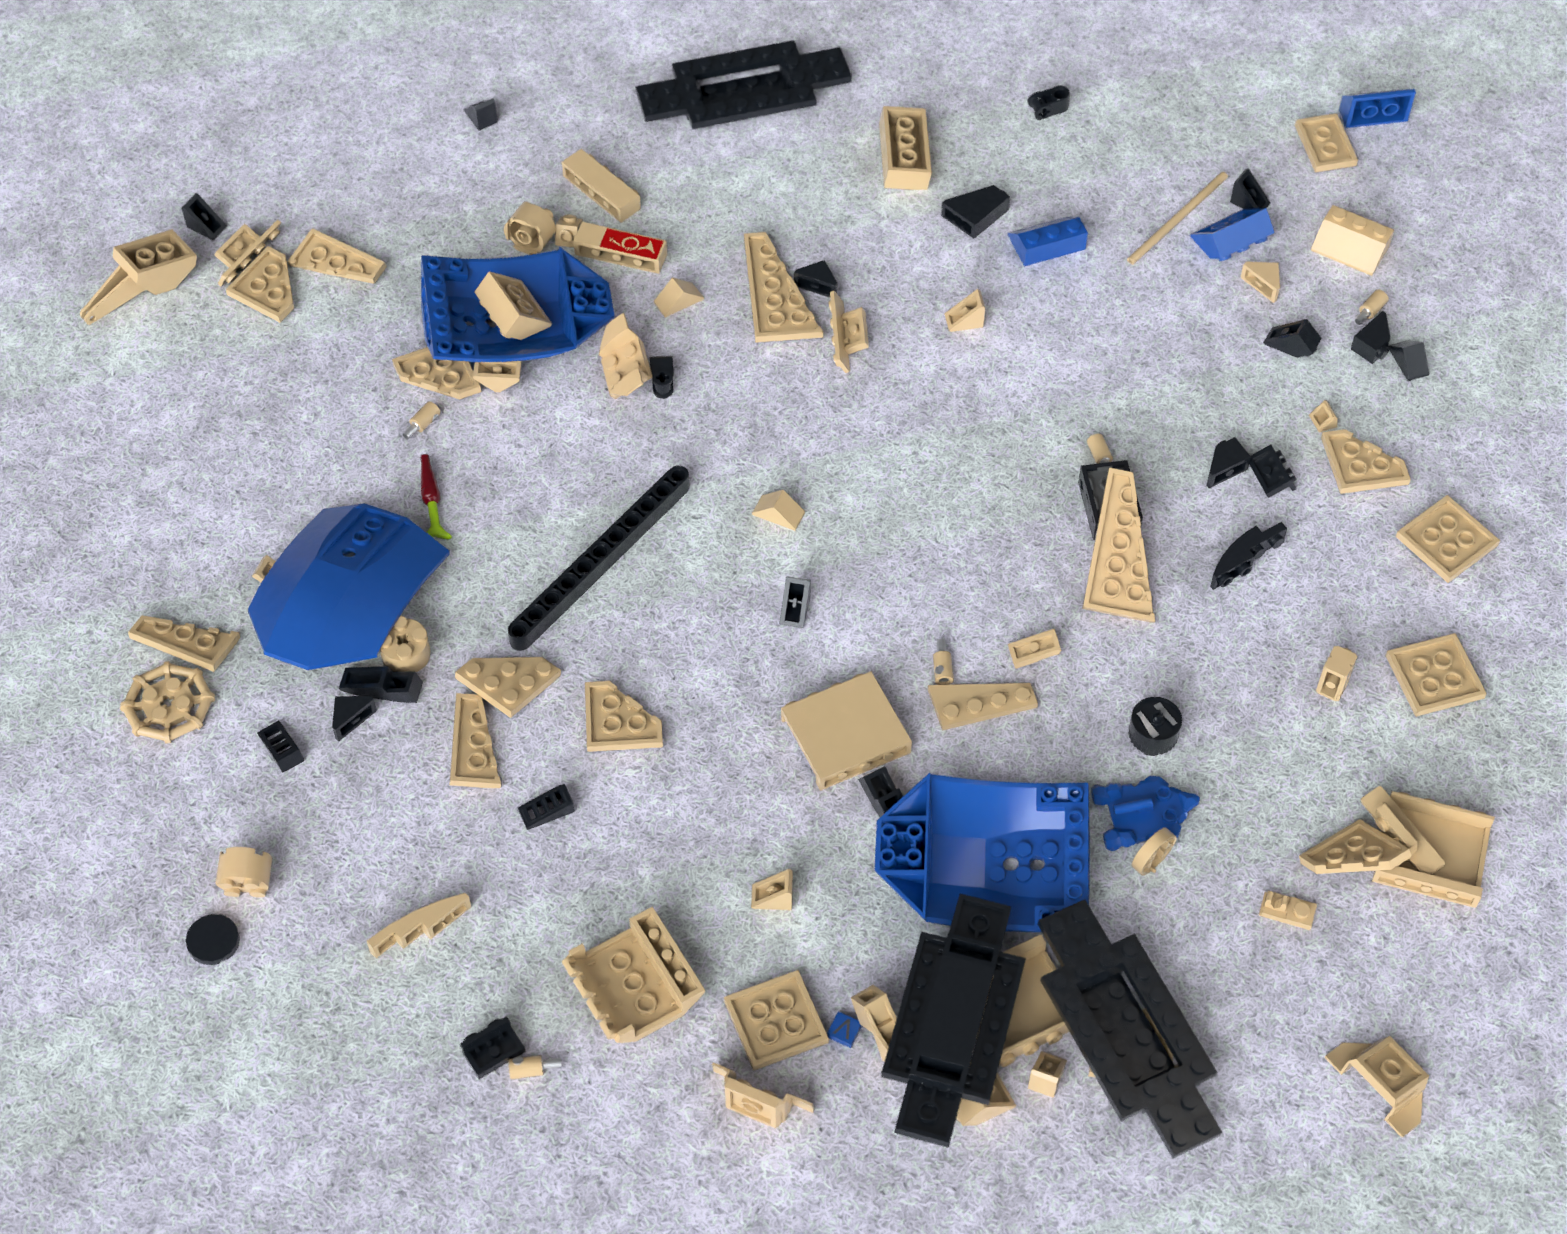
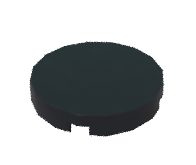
[185,914,240,965]

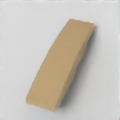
[366,893,471,958]

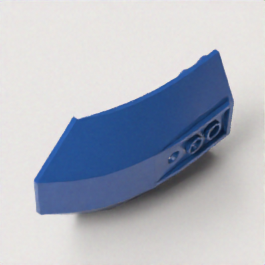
[421,247,615,362]
[248,503,450,670]
[875,773,1090,932]

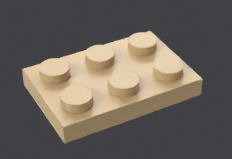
[1295,113,1358,173]

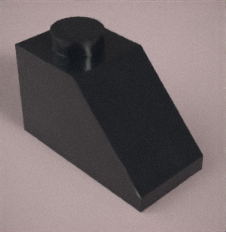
[1351,311,1390,364]
[1263,319,1322,358]
[1207,437,1251,488]

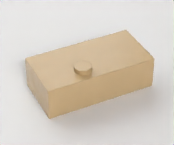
[879,106,932,190]

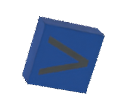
[827,1012,862,1048]

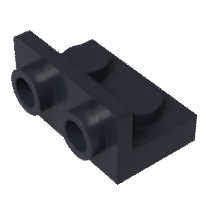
[1249,444,1297,498]

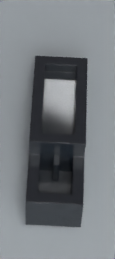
[339,666,423,703]
[858,766,903,817]

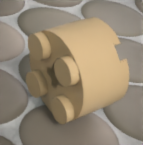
[504,202,556,255]
[380,616,430,672]
[216,847,272,898]

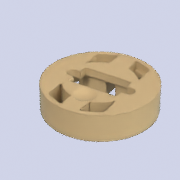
[1132,828,1177,876]

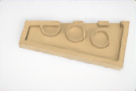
[287,228,387,284]
[128,615,240,672]
[927,683,1038,731]
[449,693,501,788]

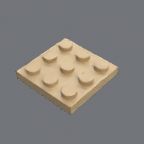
[1396,495,1500,583]
[1385,633,1487,717]
[724,970,829,1071]

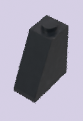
[941,185,1010,239]

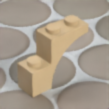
[851,985,897,1062]

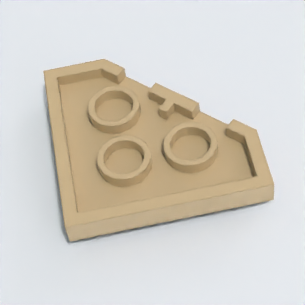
[226,246,294,323]
[392,347,481,399]
[1321,429,1410,494]
[455,657,561,718]
[585,681,663,752]
[1299,819,1411,874]

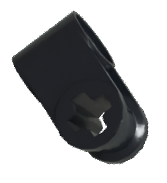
[1027,85,1070,120]
[650,355,674,399]

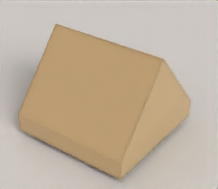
[1309,400,1337,433]

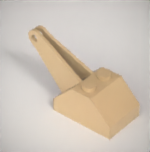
[80,229,197,325]

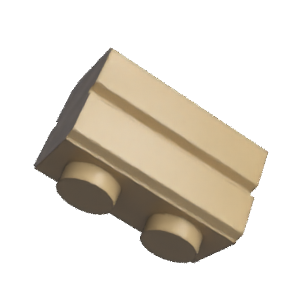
[1316,646,1358,701]

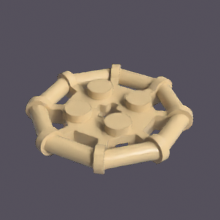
[120,661,215,744]

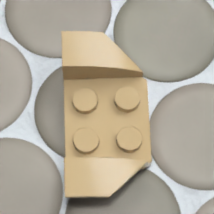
[599,313,653,399]
[1324,1036,1429,1138]
[712,1063,814,1128]

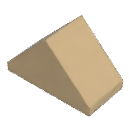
[1240,262,1280,303]
[654,277,704,317]
[945,289,985,332]
[473,361,522,392]
[752,490,805,531]
[751,869,793,910]
[1028,1051,1067,1098]

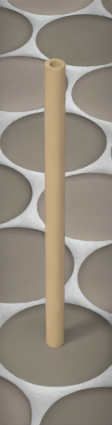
[1127,172,1228,265]

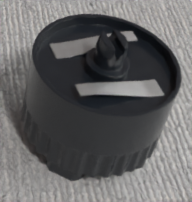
[1128,697,1182,756]

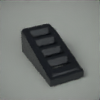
[257,720,304,773]
[517,784,575,830]

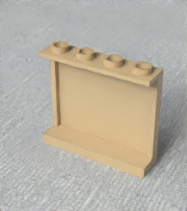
[781,671,912,791]
[1372,791,1495,908]
[976,934,1069,1067]

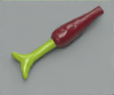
[420,454,452,539]

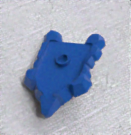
[1091,776,1200,851]

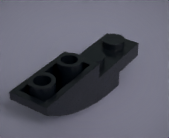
[1210,522,1287,590]

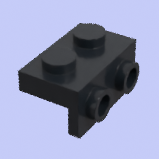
[460,1016,526,1079]

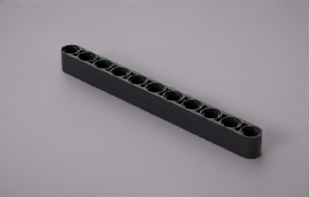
[508,465,690,651]

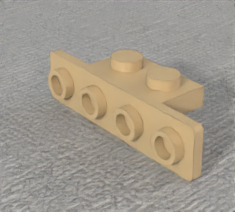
[215,220,281,286]
[828,291,869,373]
[1361,786,1445,875]

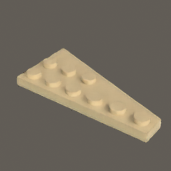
[744,232,823,343]
[1082,468,1155,623]

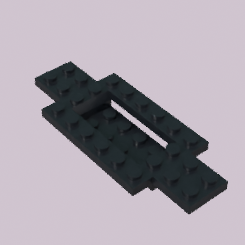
[635,40,852,130]
[881,893,1026,1148]
[1037,899,1222,1159]

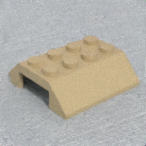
[562,906,705,1043]

